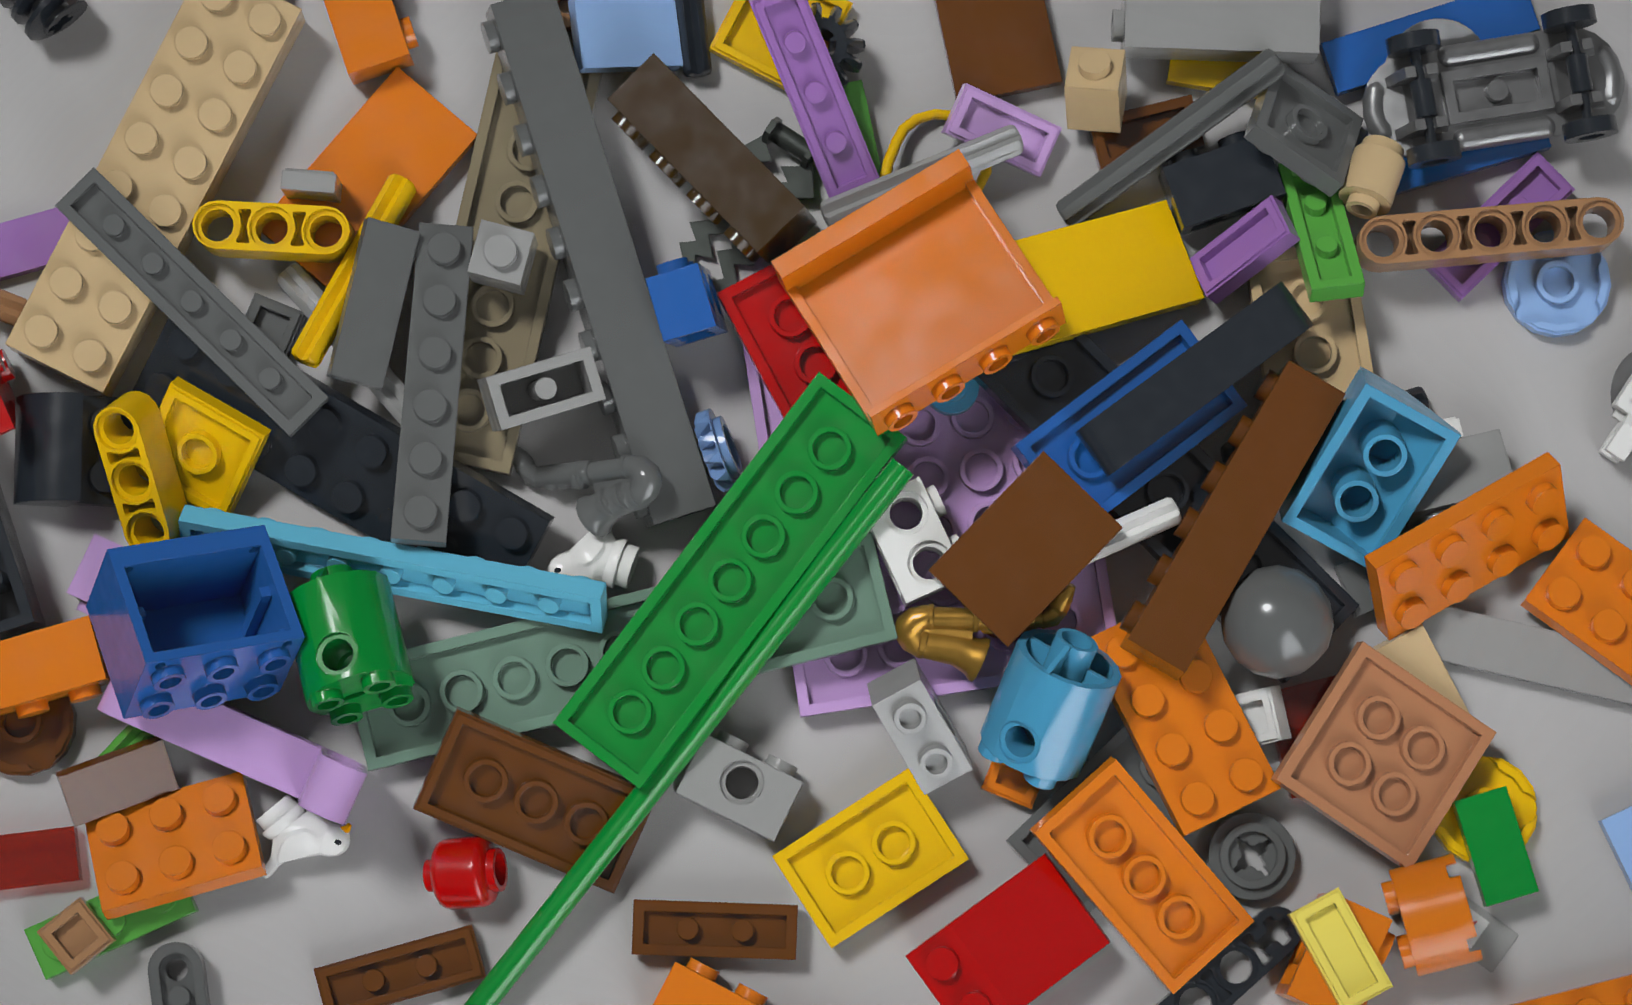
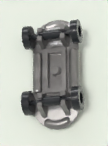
[1362,4,1624,169]

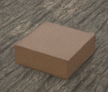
[37,897,117,975]

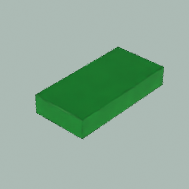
[1452,786,1539,907]

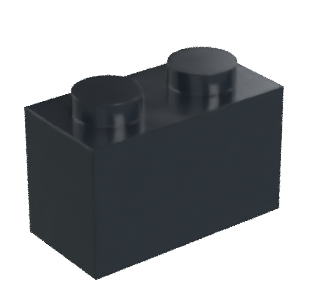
[1158,130,1286,236]

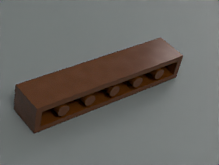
[1119,360,1346,680]

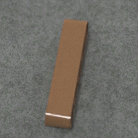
[1354,197,1624,273]

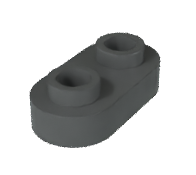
[148,942,210,1005]

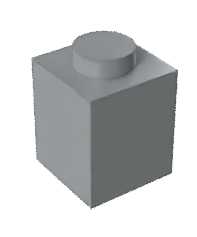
[467,219,538,295]

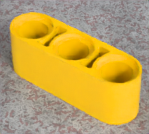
[192,200,355,263]
[93,391,187,546]

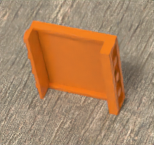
[771,149,1066,436]

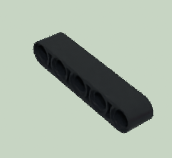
[1075,281,1314,477]

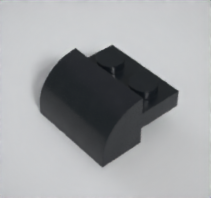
[13,392,132,507]

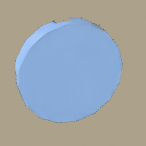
[1501,230,1611,338]

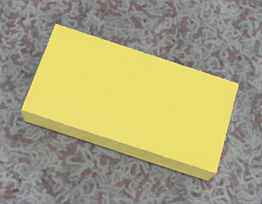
[1287,887,1393,1005]

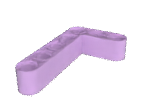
[97,680,367,825]

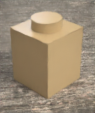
[1064,46,1127,133]

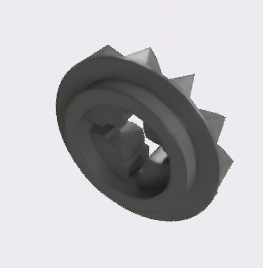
[1208,812,1296,900]

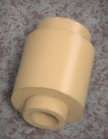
[1338,135,1406,219]

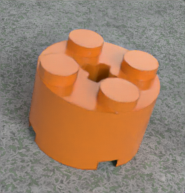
[1381,853,1483,977]

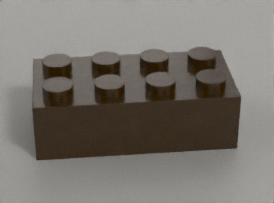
[607,53,817,265]

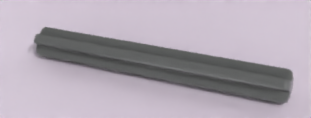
[1056,49,1286,226]

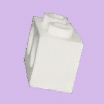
[870,477,959,607]

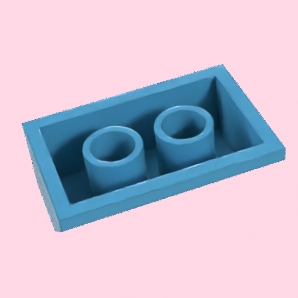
[1279,367,1461,567]

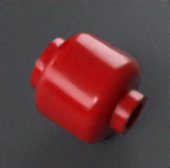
[423,836,508,910]

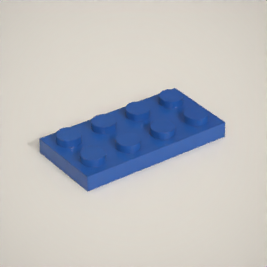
[1010,319,1248,512]

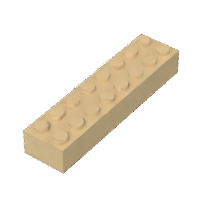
[5,0,306,397]

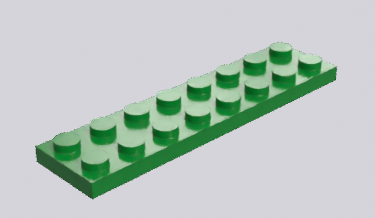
[553,372,908,790]

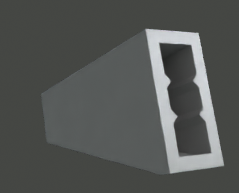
[1111,0,1320,64]

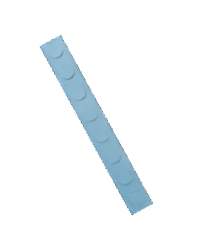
[178,505,608,633]

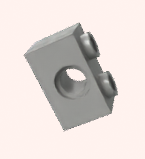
[867,658,973,795]
[676,730,803,842]

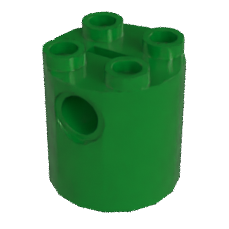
[289,564,415,726]

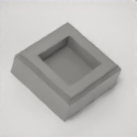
[280,168,342,203]

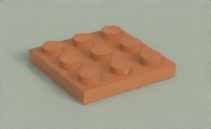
[1270,641,1497,867]

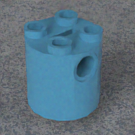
[978,628,1122,790]

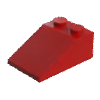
[906,853,1111,1005]

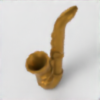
[895,583,1076,682]

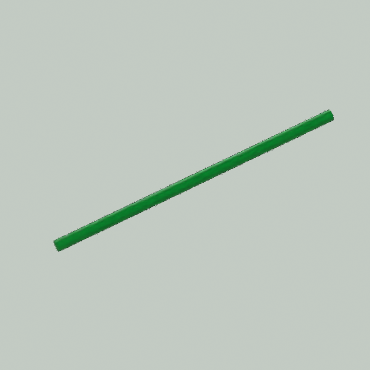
[464,458,914,1005]

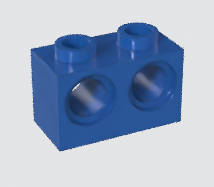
[645,257,728,347]

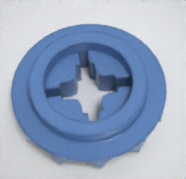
[694,408,743,493]

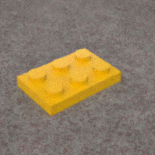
[772,768,969,949]

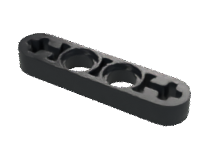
[1156,906,1300,1005]

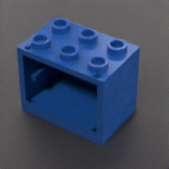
[86,525,305,719]

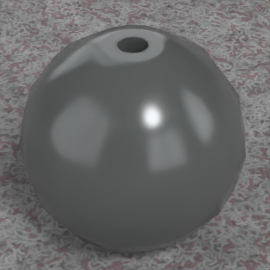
[1220,565,1334,679]

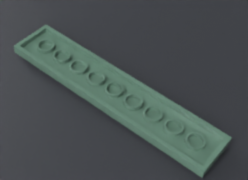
[357,532,898,771]

